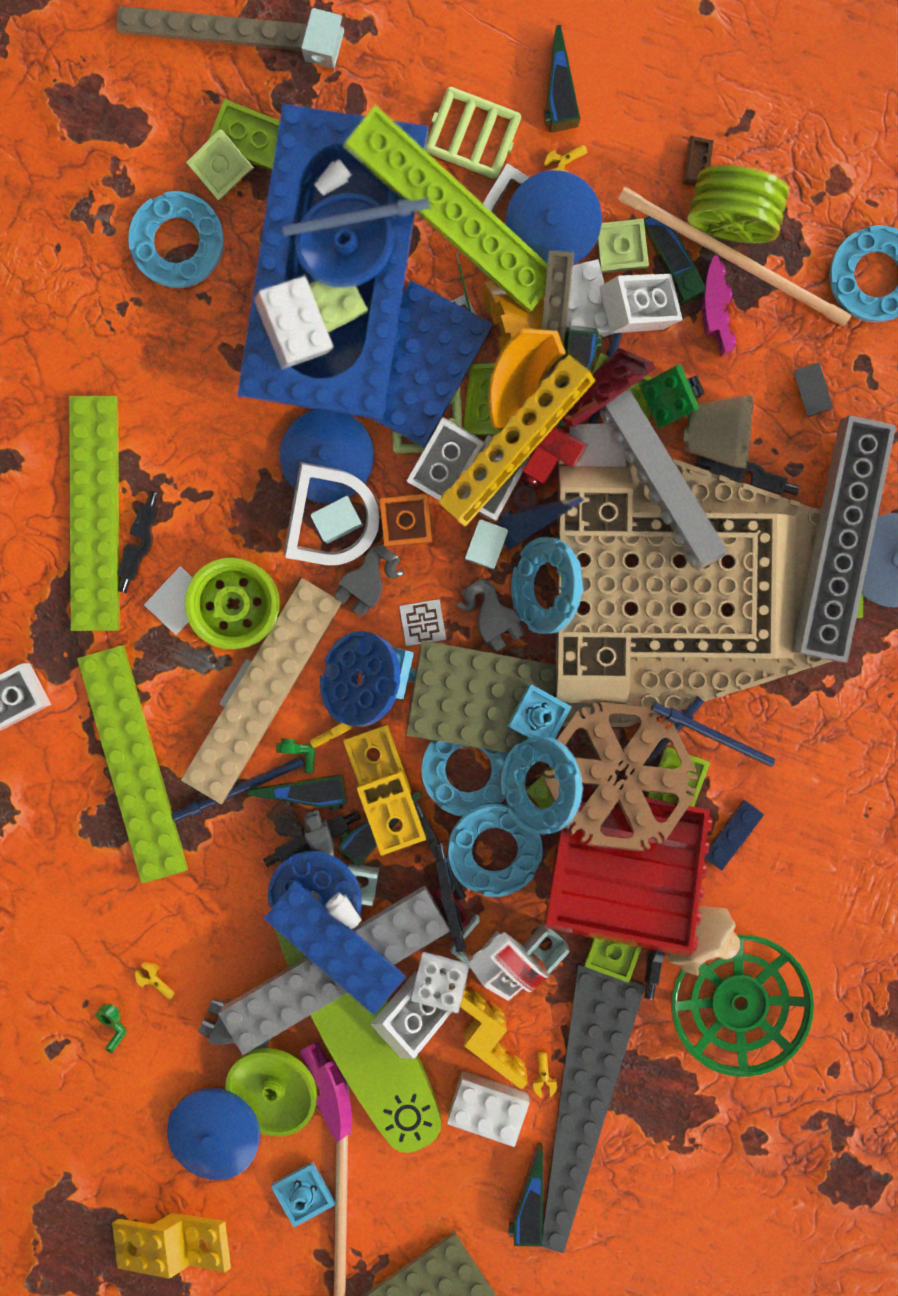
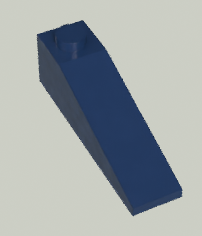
[496,497,584,550]

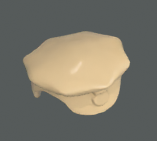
[666,906,740,976]

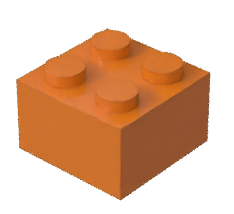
[380,494,432,548]

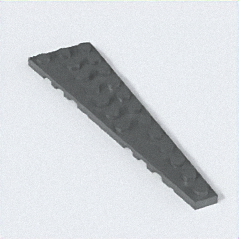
[541,963,645,1253]

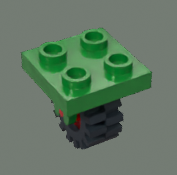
[639,364,704,429]

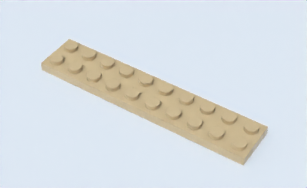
[181,578,343,804]

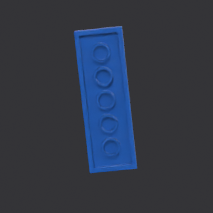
[264,880,406,1015]

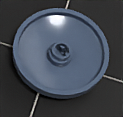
[861,513,898,607]

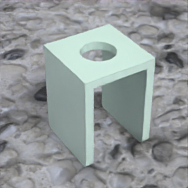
[301,8,344,69]
[311,496,363,543]
[465,520,508,570]
[348,863,379,906]
[450,914,500,968]
[524,923,570,974]

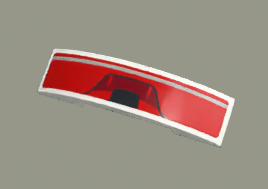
[488,937,549,992]

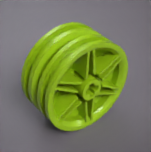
[688,165,789,243]
[185,558,280,649]

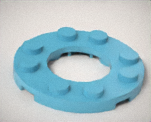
[128,191,224,288]
[829,225,898,322]
[511,537,583,634]
[501,737,583,834]
[422,740,509,817]
[448,804,543,897]

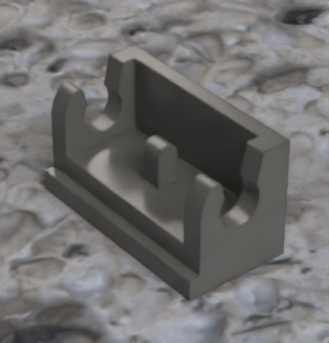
[793,362,833,417]

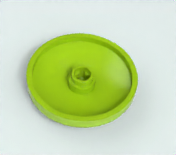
[225,1048,318,1136]

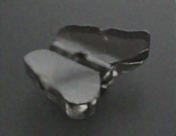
[267,800,305,839]

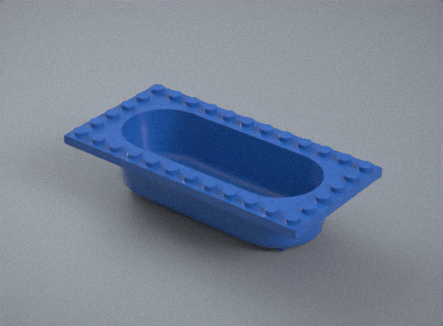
[237,104,428,419]

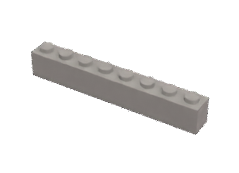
[600,389,727,570]

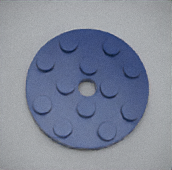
[320,631,401,727]
[268,851,362,916]

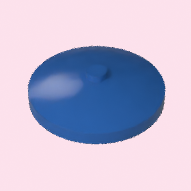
[506,170,602,265]
[296,193,394,288]
[280,409,374,503]
[167,1088,261,1180]

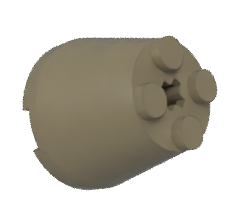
[684,395,753,468]

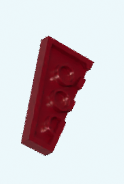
[560,348,655,428]

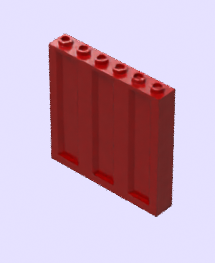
[543,785,712,956]

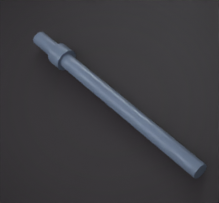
[283,198,430,236]

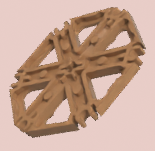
[543,702,698,851]

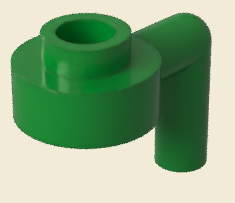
[276,738,315,773]
[95,1004,127,1054]

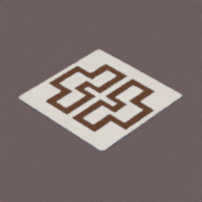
[400,599,446,646]

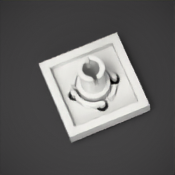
[411,952,470,1014]

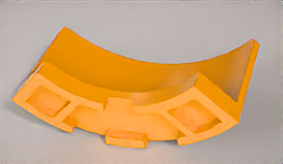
[483,280,545,352]
[488,329,565,430]

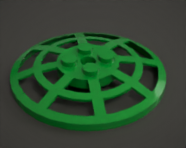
[671,934,814,1077]

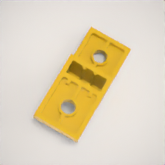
[343,724,426,856]
[449,983,528,1090]
[112,1213,231,1279]

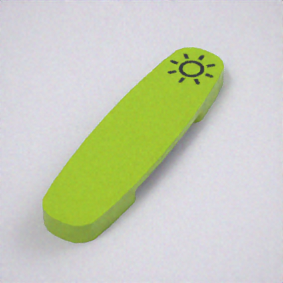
[274,893,442,1153]

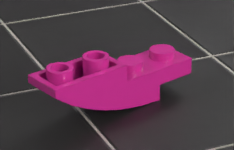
[701,255,736,357]
[300,1041,352,1142]

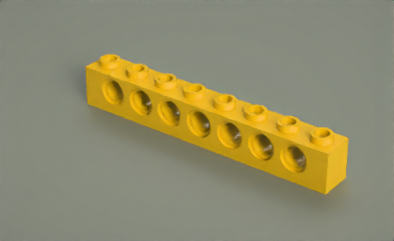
[438,355,595,527]

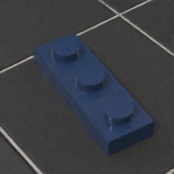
[704,800,764,870]

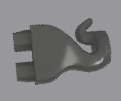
[334,544,404,617]
[457,578,525,652]
[304,808,335,857]
[198,998,271,1050]

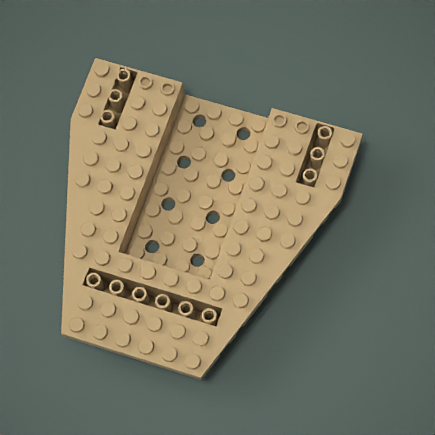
[555,459,832,727]

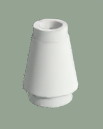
[315,159,351,196]
[326,893,361,929]

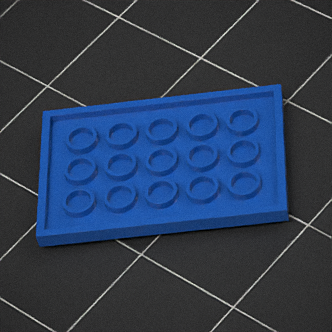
[367,280,493,448]

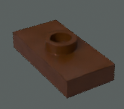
[683,136,714,186]

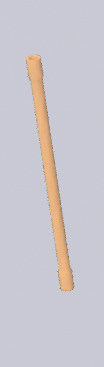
[618,187,851,327]
[334,1080,350,1296]

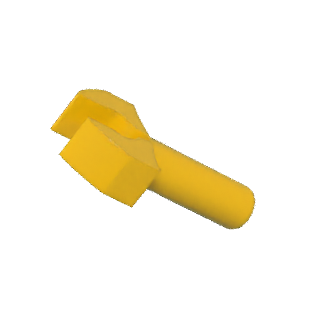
[544,145,587,171]
[310,723,352,748]
[135,962,175,999]
[533,1052,557,1098]

